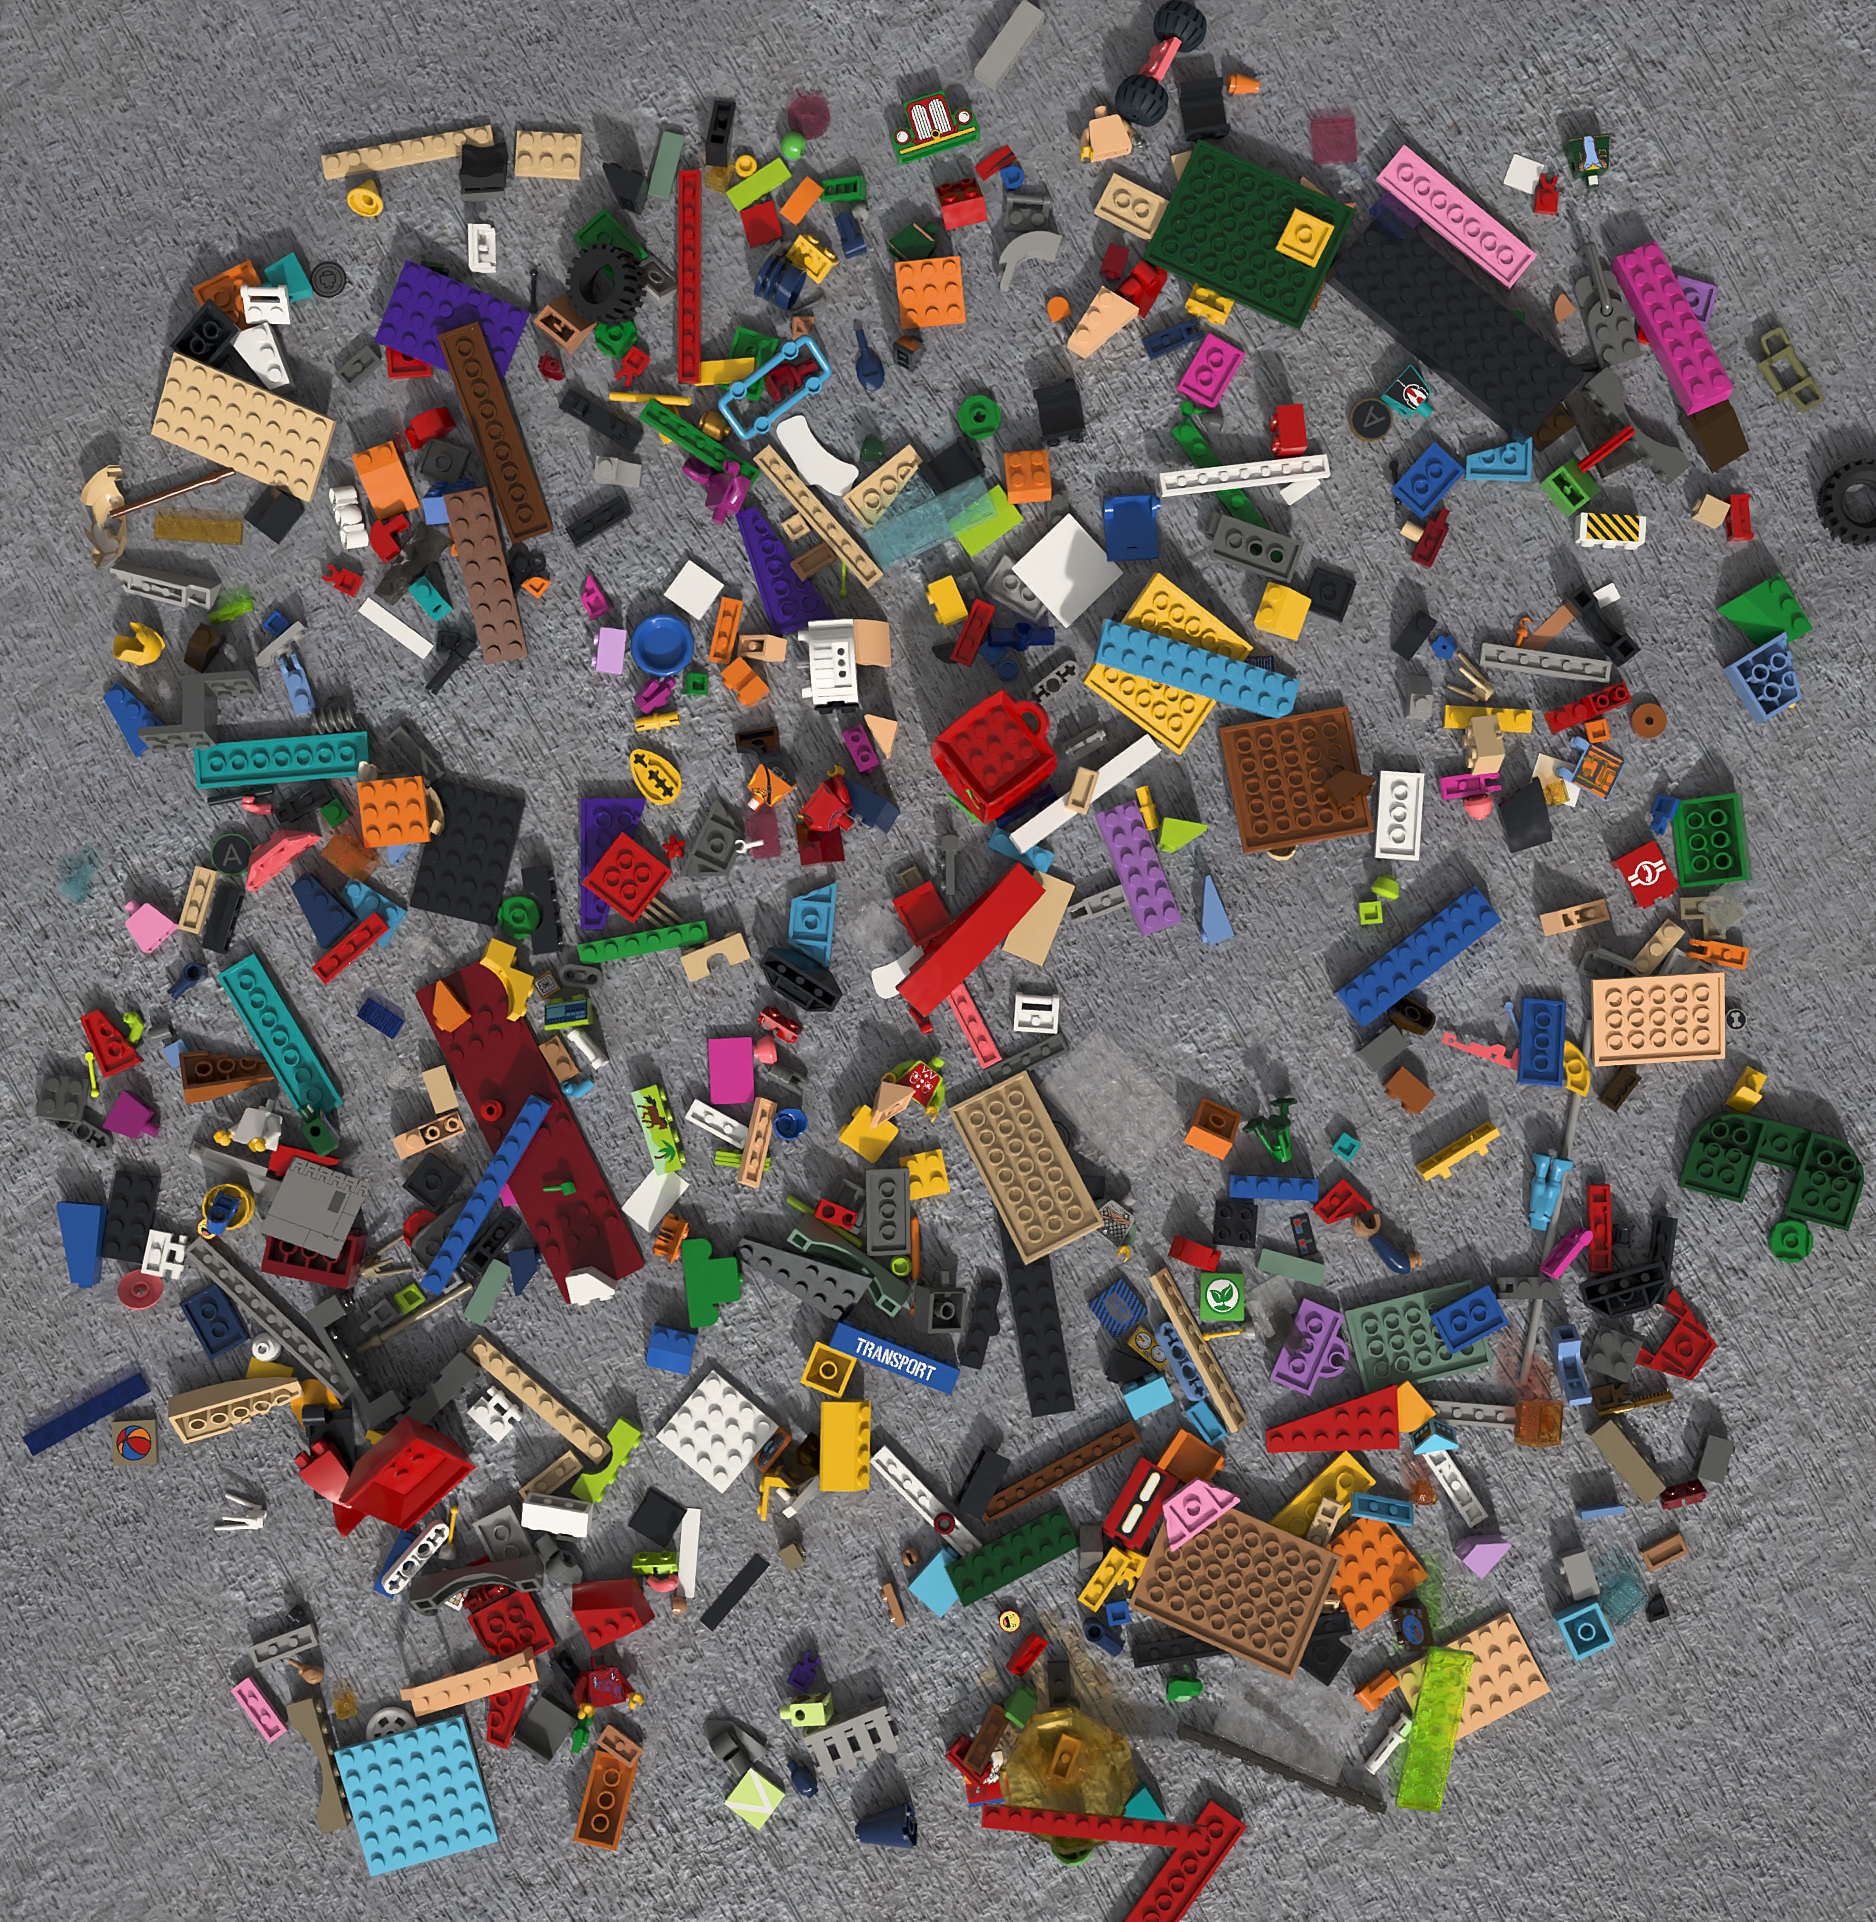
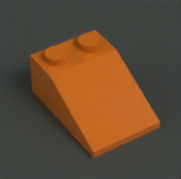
[352,440,420,521]

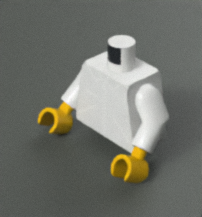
[213,1097,282,1152]

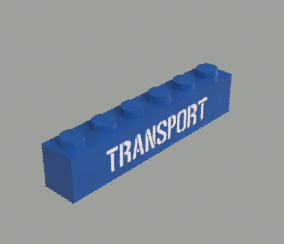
[828,1318,961,1395]

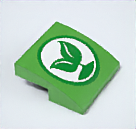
[1199,1273,1244,1321]

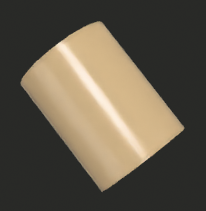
[1400,520,1424,543]

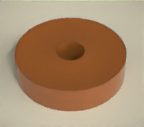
[1630,703,1667,739]

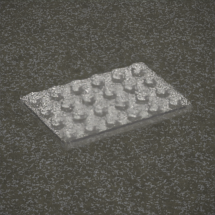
[1037,1026,1191,1179]
[1212,1657,1364,1787]

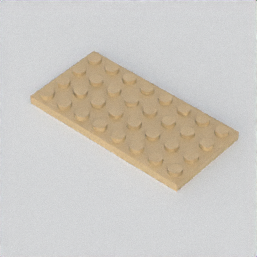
[151,351,337,502]
[948,1070,1105,1265]

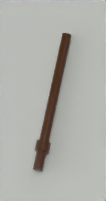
[109,467,236,519]

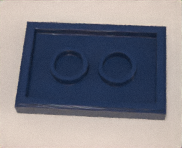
[179,1283,250,1361]

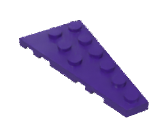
[581,798,647,929]

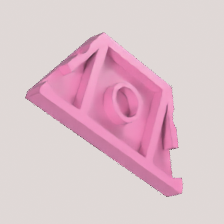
[1162,1477,1241,1551]

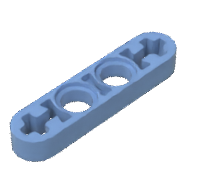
[1154,1322,1207,1401]

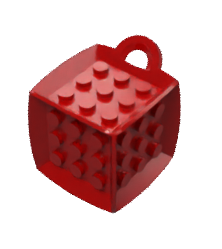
[930,689,1057,824]

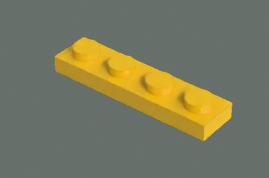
[1443,705,1532,733]

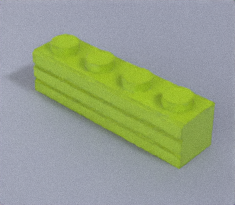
[714,1148,771,1171]

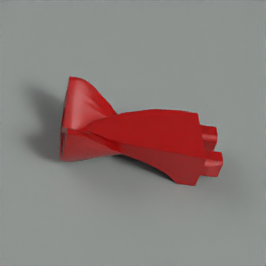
[294,1437,368,1538]

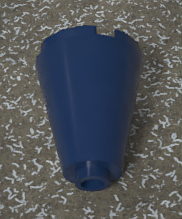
[855,1802,918,1849]

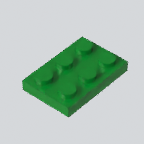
[573,208,649,283]
[718,326,779,402]

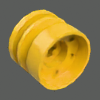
[202,1183,256,1230]

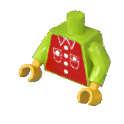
[880,1055,946,1122]

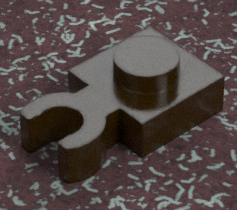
[1590,1382,1633,1411]

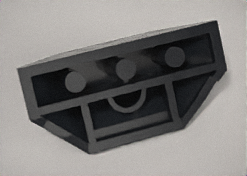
[759,947,843,1012]
[1578,1260,1669,1320]

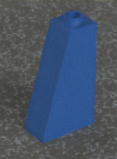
[56,1201,108,1288]

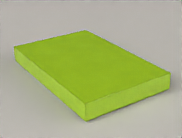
[946,484,1024,558]

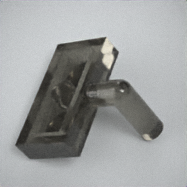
[1265,1308,1309,1357]

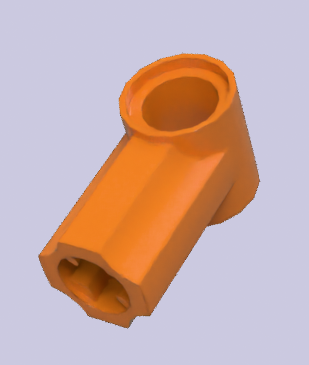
[1353,1668,1400,1712]

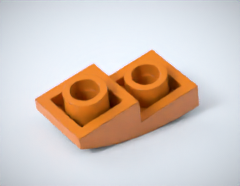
[780,176,825,226]

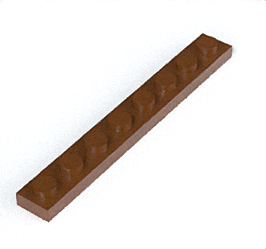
[983,1420,1141,1524]

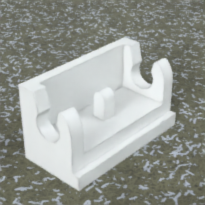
[468,223,496,273]

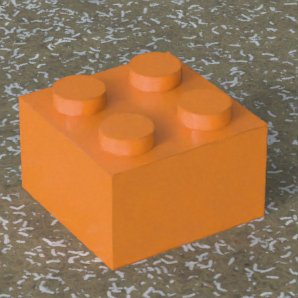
[1004,449,1052,504]

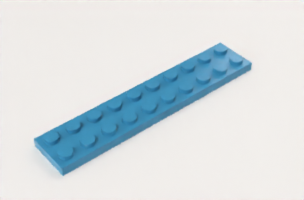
[1093,619,1300,719]

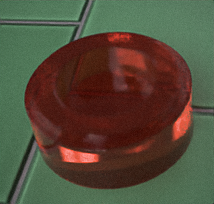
[392,432,409,455]

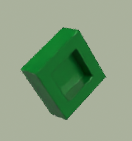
[319,798,351,828]

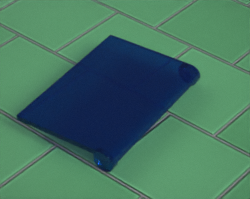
[1369,190,1423,240]

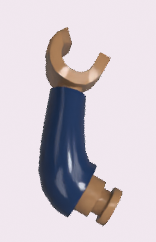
[1351,1214,1422,1274]

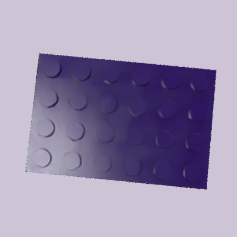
[374,259,530,385]

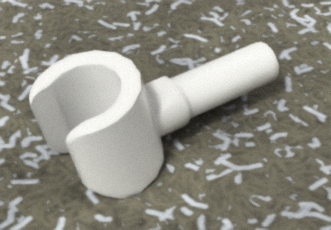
[735,839,764,853]

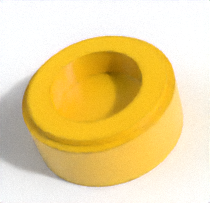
[735,155,757,179]

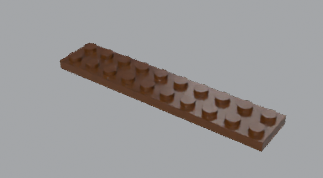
[437,322,554,545]

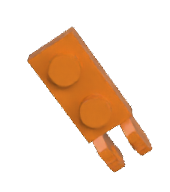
[1686,938,1750,970]

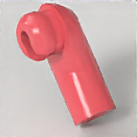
[645,1574,679,1593]

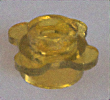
[333,1695,358,1721]

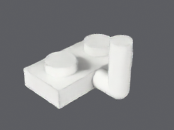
[776,1476,820,1518]

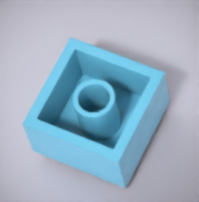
[1120,1371,1174,1420]
[1551,1596,1616,1661]

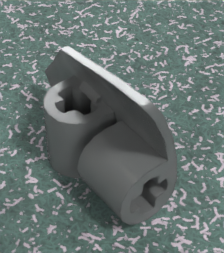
[532,1532,584,1584]
[704,1719,769,1778]

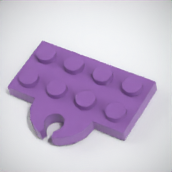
[1269,1297,1349,1396]

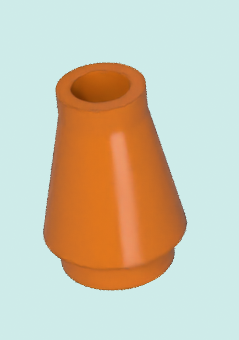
[1226,72,1260,95]

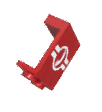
[1610,840,1679,909]

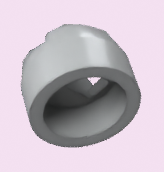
[851,204,870,223]

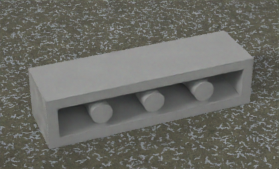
[973,0,1045,91]

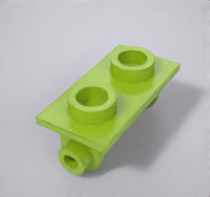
[632,1551,678,1575]

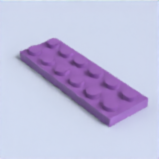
[1095,800,1182,937]

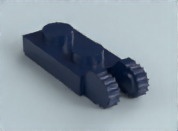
[1142,318,1205,361]

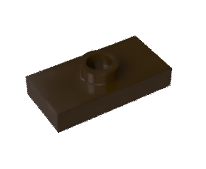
[1597,1065,1642,1112]

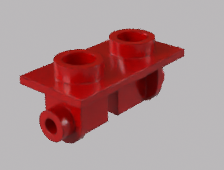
[757,1006,804,1044]

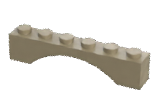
[286,1693,353,1834]

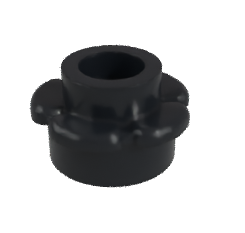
[285,1604,305,1625]

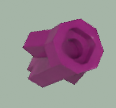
[633,676,676,714]

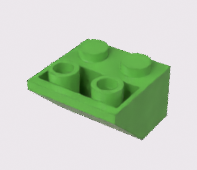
[1540,457,1601,518]

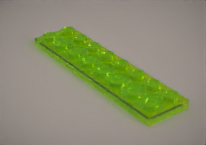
[1395,1646,1475,1813]

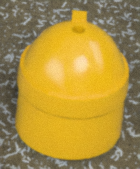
[112,622,165,666]

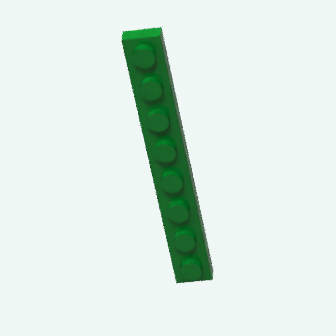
[1170,418,1282,563]

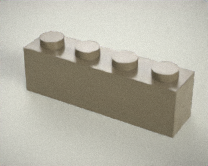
[1585,1417,1666,1505]

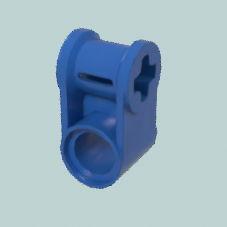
[206,1190,241,1235]

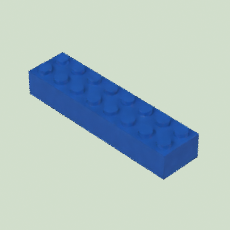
[1333,886,1502,1027]

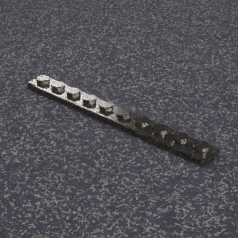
[1176,1721,1388,1815]

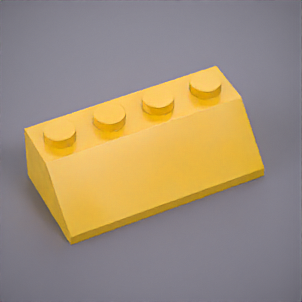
[819,1398,871,1491]

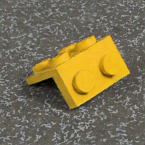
[838,1104,898,1163]
[758,1466,790,1521]

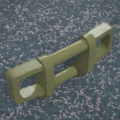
[1756,327,1825,413]

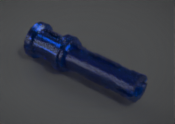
[995,783,1058,829]

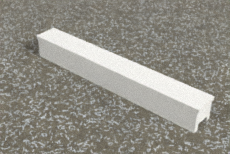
[1009,733,1161,855]

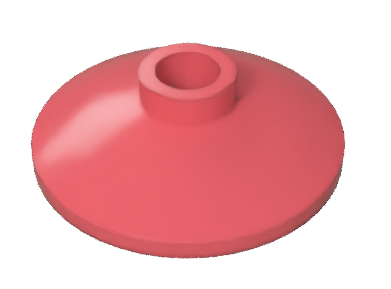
[117,1269,163,1309]

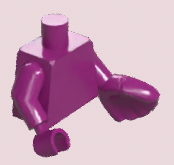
[682,456,751,525]

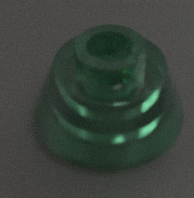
[859,433,886,462]

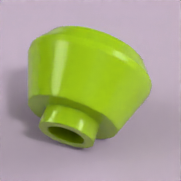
[1370,874,1399,900]

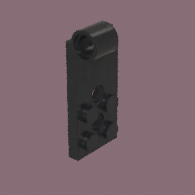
[302,1402,357,1500]

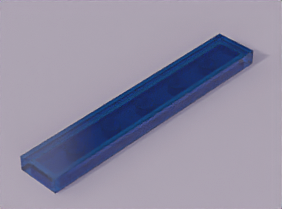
[22,1373,151,1456]

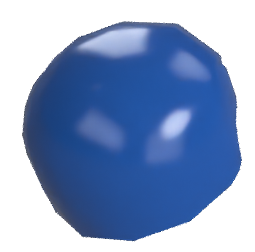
[772,1107,808,1140]

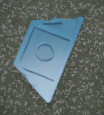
[788,883,837,967]

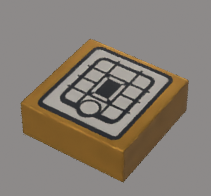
[532,970,562,1000]

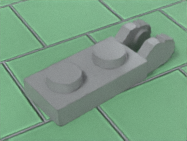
[255,621,308,668]
[1067,884,1129,925]

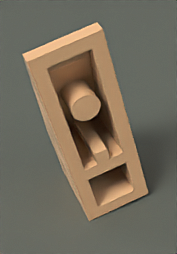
[1540,899,1610,936]

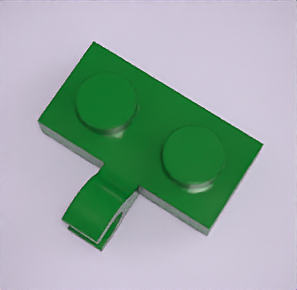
[571,1712,595,1754]

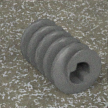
[309,702,359,735]

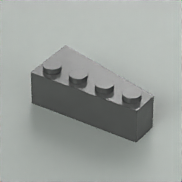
[395,1349,483,1428]

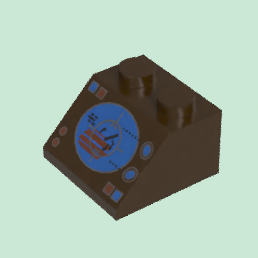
[1390,1597,1436,1652]

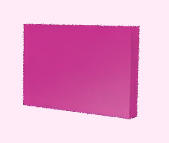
[1176,332,1246,410]
[708,1037,755,1104]

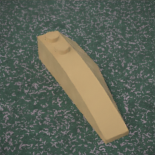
[168,1377,305,1444]

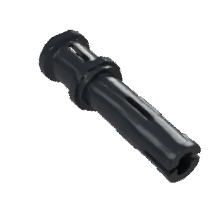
[425,635,479,695]

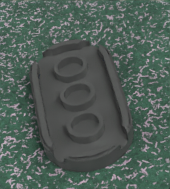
[411,1199,489,1270]

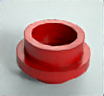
[481,1099,503,1121]

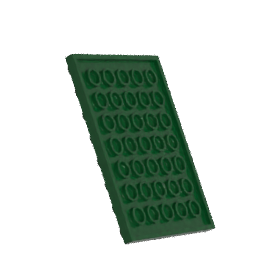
[1143,139,1356,331]

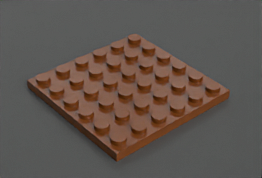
[1218,706,1374,854]

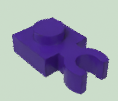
[787,1649,821,1693]

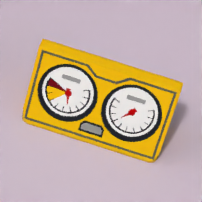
[1126,1325,1174,1371]

